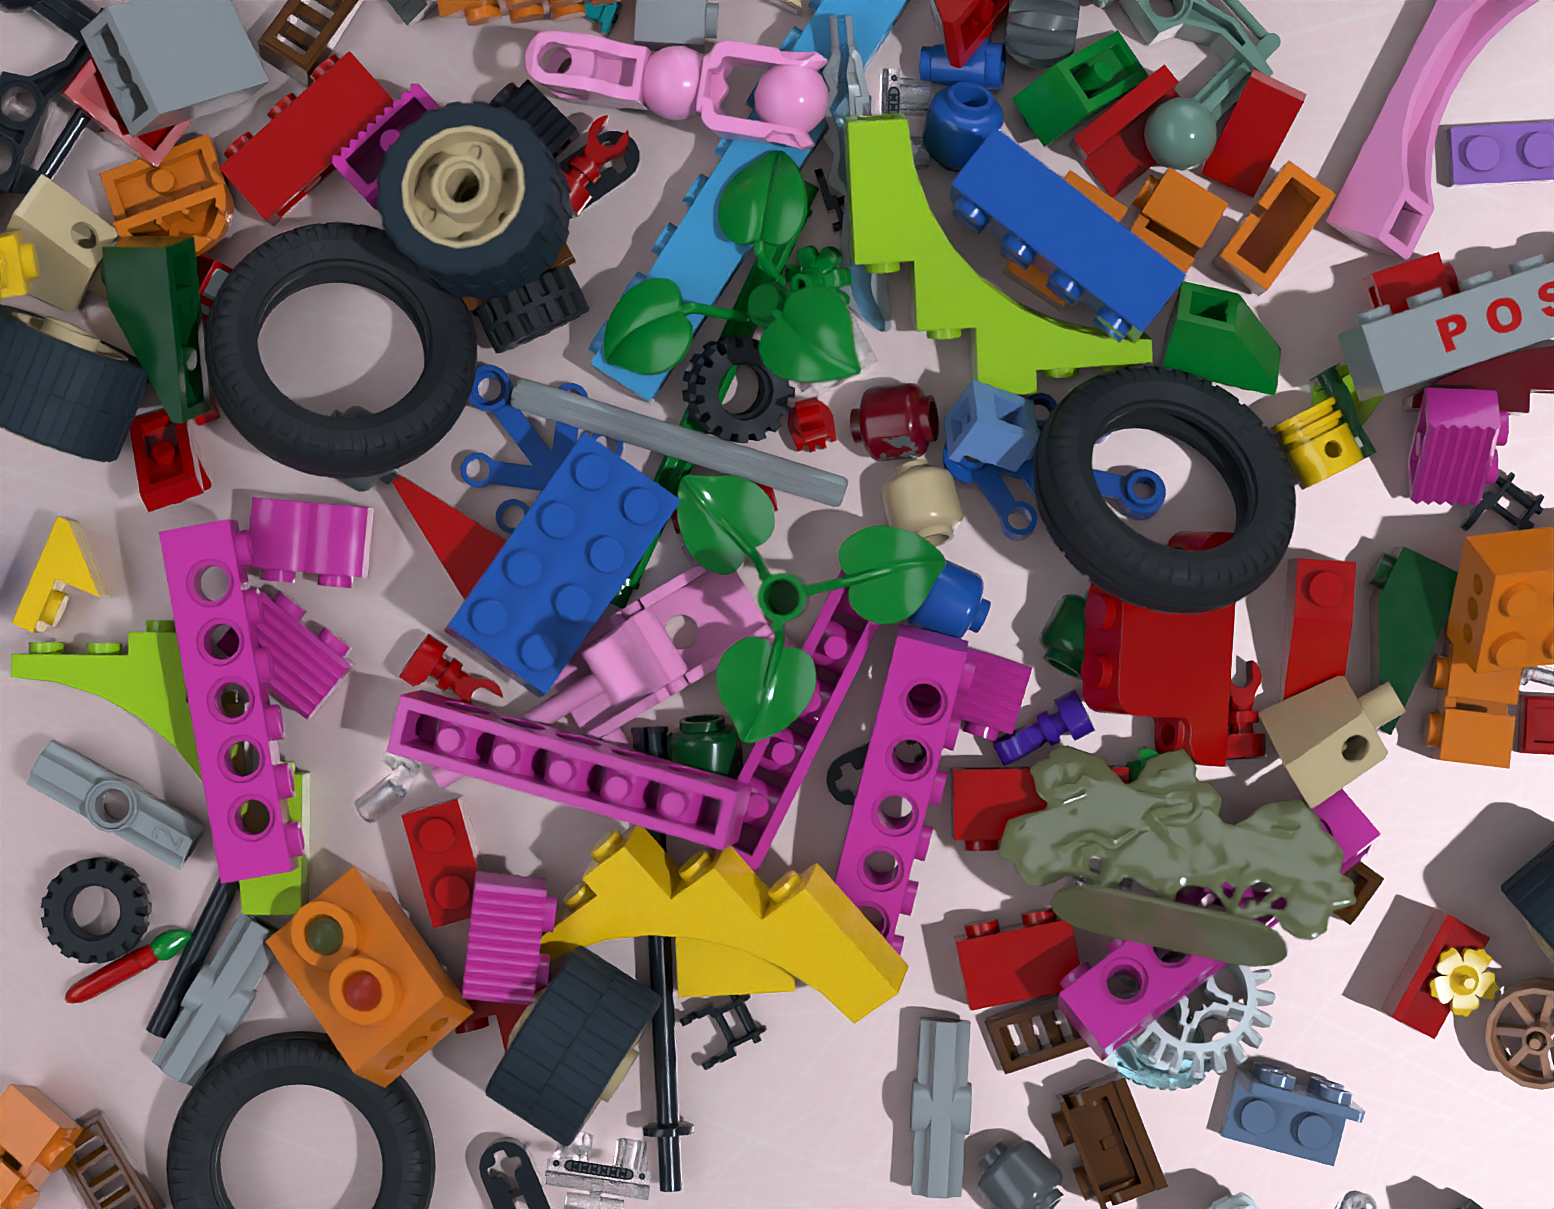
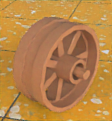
[1485,976,1554,1090]

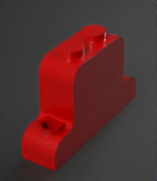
[1081,531,1235,767]

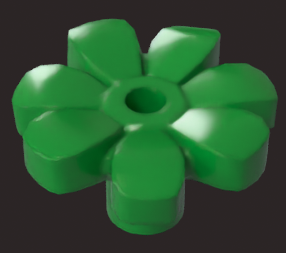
[785,245,853,306]

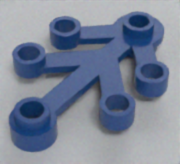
[461,365,624,534]
[942,393,1166,541]

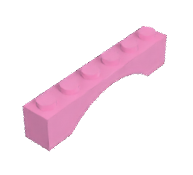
[1326,0,1539,261]

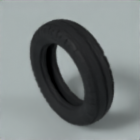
[204,222,477,479]
[1033,365,1296,614]
[166,1031,436,1209]

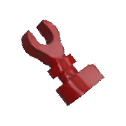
[560,115,629,217]
[788,396,837,453]
[399,633,503,705]
[1226,660,1267,760]

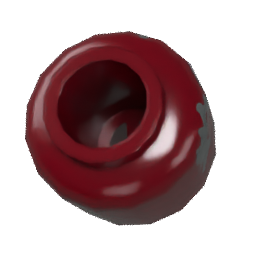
[850,383,939,462]

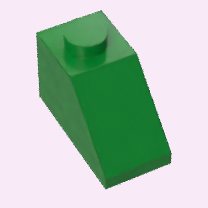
[1012,31,1149,147]

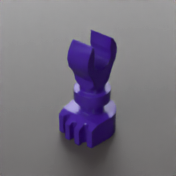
[993,689,1096,766]

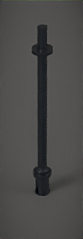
[631,726,694,1192]

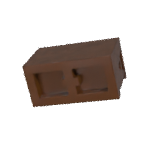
[1051,1070,1168,1209]

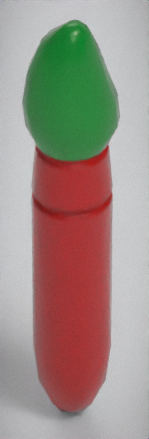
[64,929,191,1004]

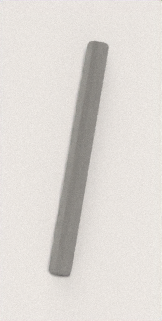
[511,378,848,507]

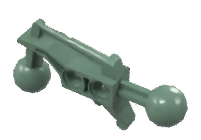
[1091,0,1281,171]

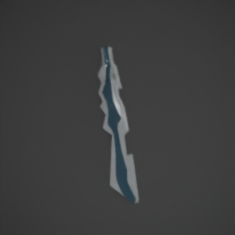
[822,14,891,332]

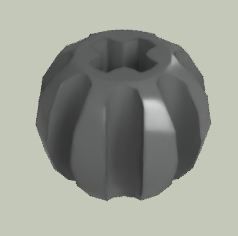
[1004,0,1080,69]

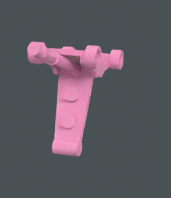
[431,545,796,789]

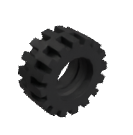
[476,266,590,354]
[682,335,795,443]
[41,857,152,964]

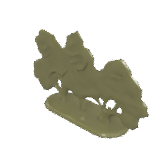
[998,746,1356,967]

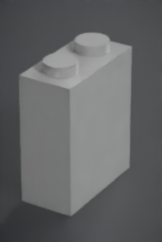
[80,0,270,138]

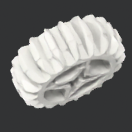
[1116,947,1276,1078]

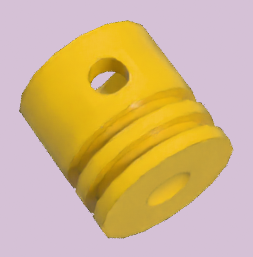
[1270,396,1365,490]

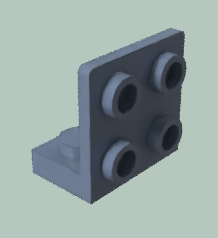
[1219,1062,1366,1167]

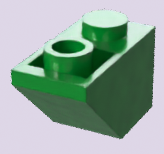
[1161,281,1281,396]

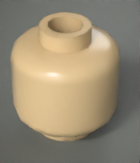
[881,459,964,547]

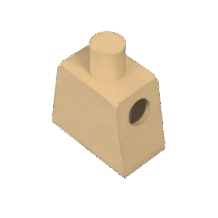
[5,174,118,312]
[1258,676,1406,809]

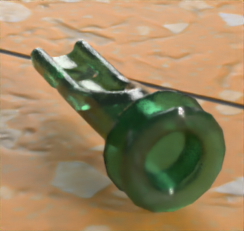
[1309,362,1377,458]

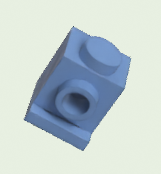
[944,379,1041,472]

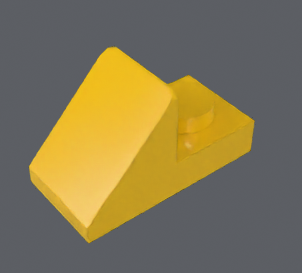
[11,516,109,633]

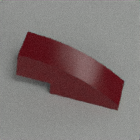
[1402,346,1554,416]

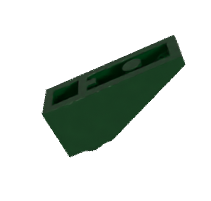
[100,236,211,423]
[1368,546,1458,735]

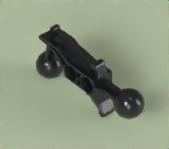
[0,0,104,199]

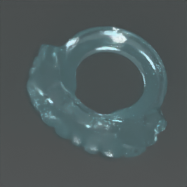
[1115,1008,1211,1091]

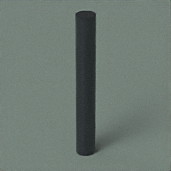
[146,876,240,1039]

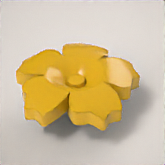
[1427,947,1500,1017]

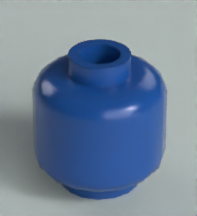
[922,82,1004,172]
[907,559,991,639]

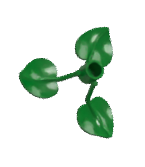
[603,150,861,383]
[677,475,946,743]

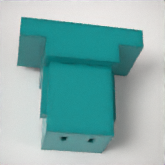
[584,1,623,36]

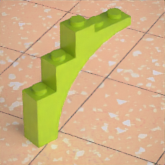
[843,113,1153,396]
[11,620,310,915]

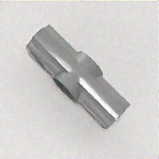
[26,740,206,870]
[152,913,278,1087]
[910,1017,972,1199]

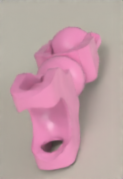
[525,30,829,150]

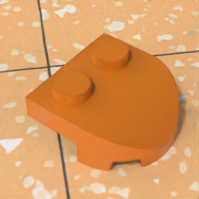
[99,134,234,257]

